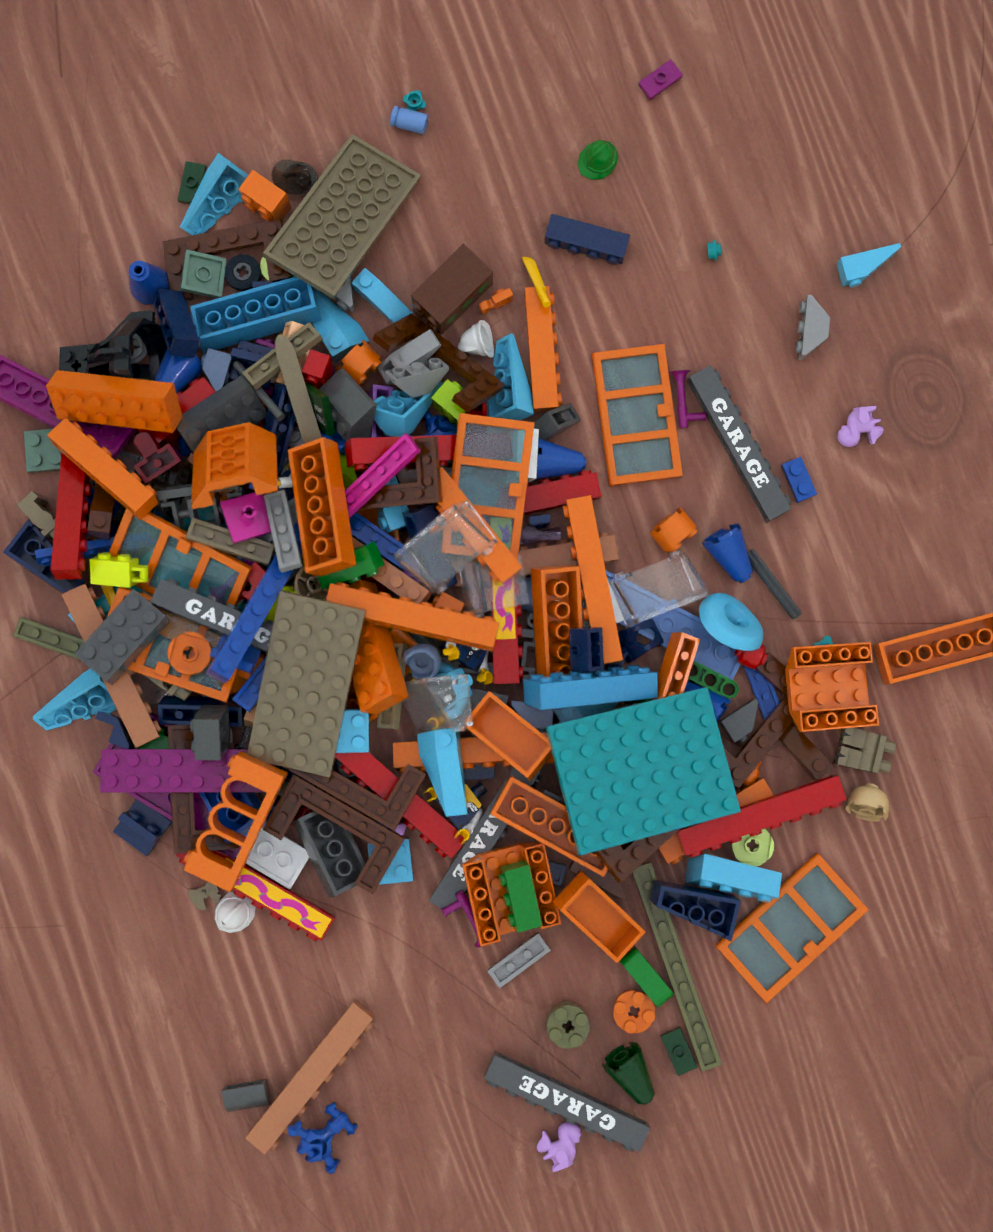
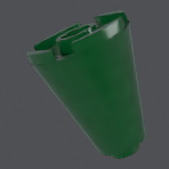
[602,1042,655,1105]

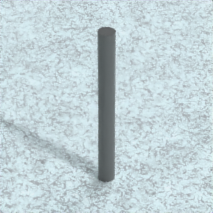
[233,361,285,421]

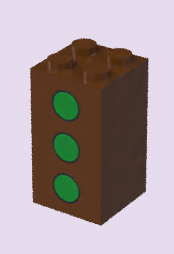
[411,243,493,335]

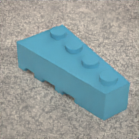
[684,854,782,902]

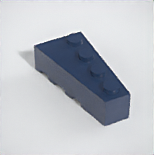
[3,519,89,594]
[649,880,741,942]

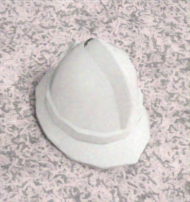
[458,320,494,358]
[215,892,256,933]

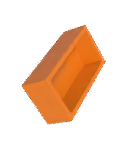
[462,691,552,781]
[553,871,646,963]

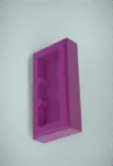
[638,59,683,100]

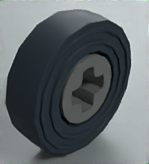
[225,254,262,291]

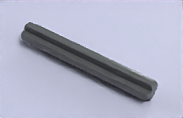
[748,549,802,619]

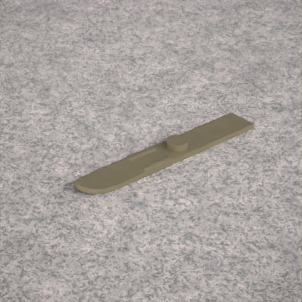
[275,334,322,444]

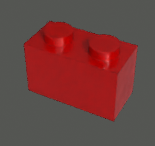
[301,349,333,390]

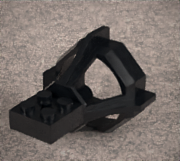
[59,310,167,381]

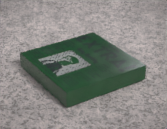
[305,383,335,436]

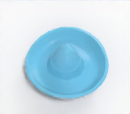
[699,593,764,651]

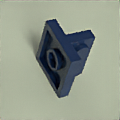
[229,340,273,391]
[113,799,172,856]

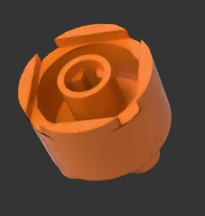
[336,340,382,386]
[649,506,698,553]

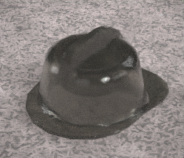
[272,160,319,196]

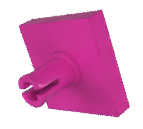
[220,492,272,544]

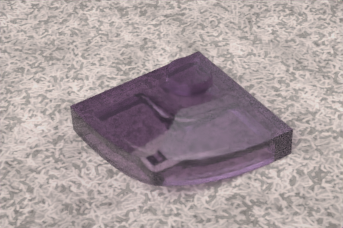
[520,526,561,544]

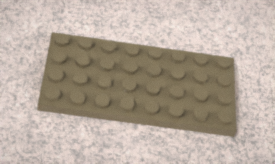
[263,134,421,299]
[247,590,366,778]

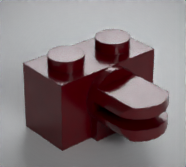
[133,432,184,484]

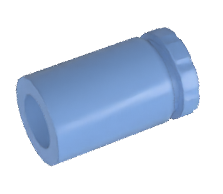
[390,106,429,135]

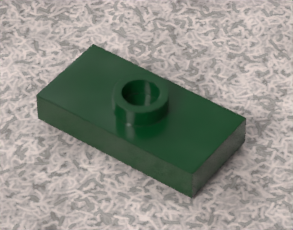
[178,161,207,204]
[660,1027,697,1076]

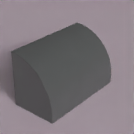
[221,1079,271,1112]

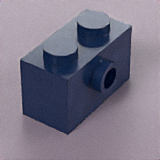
[569,627,604,672]

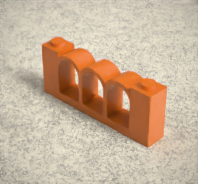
[183,751,287,892]

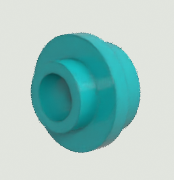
[708,240,722,260]

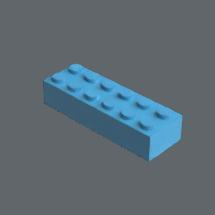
[190,276,322,353]
[523,665,658,710]

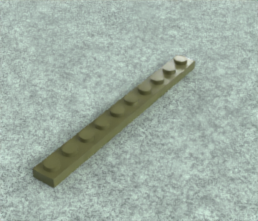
[632,862,722,1072]

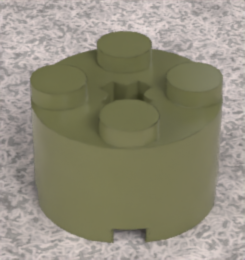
[546,1001,590,1049]

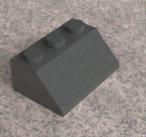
[319,369,377,441]

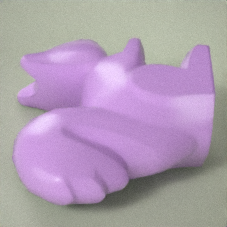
[837,406,884,447]
[536,1121,582,1172]

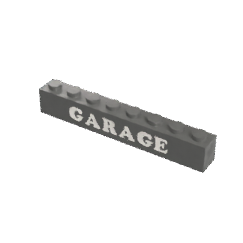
[687,365,791,523]
[150,578,274,653]
[429,767,542,912]
[484,1051,650,1152]

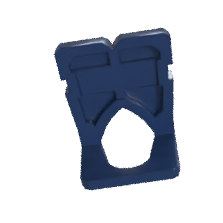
[618,618,664,663]

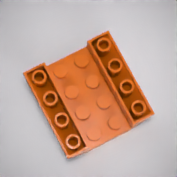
[191,422,278,509]
[785,642,879,732]
[462,842,561,947]

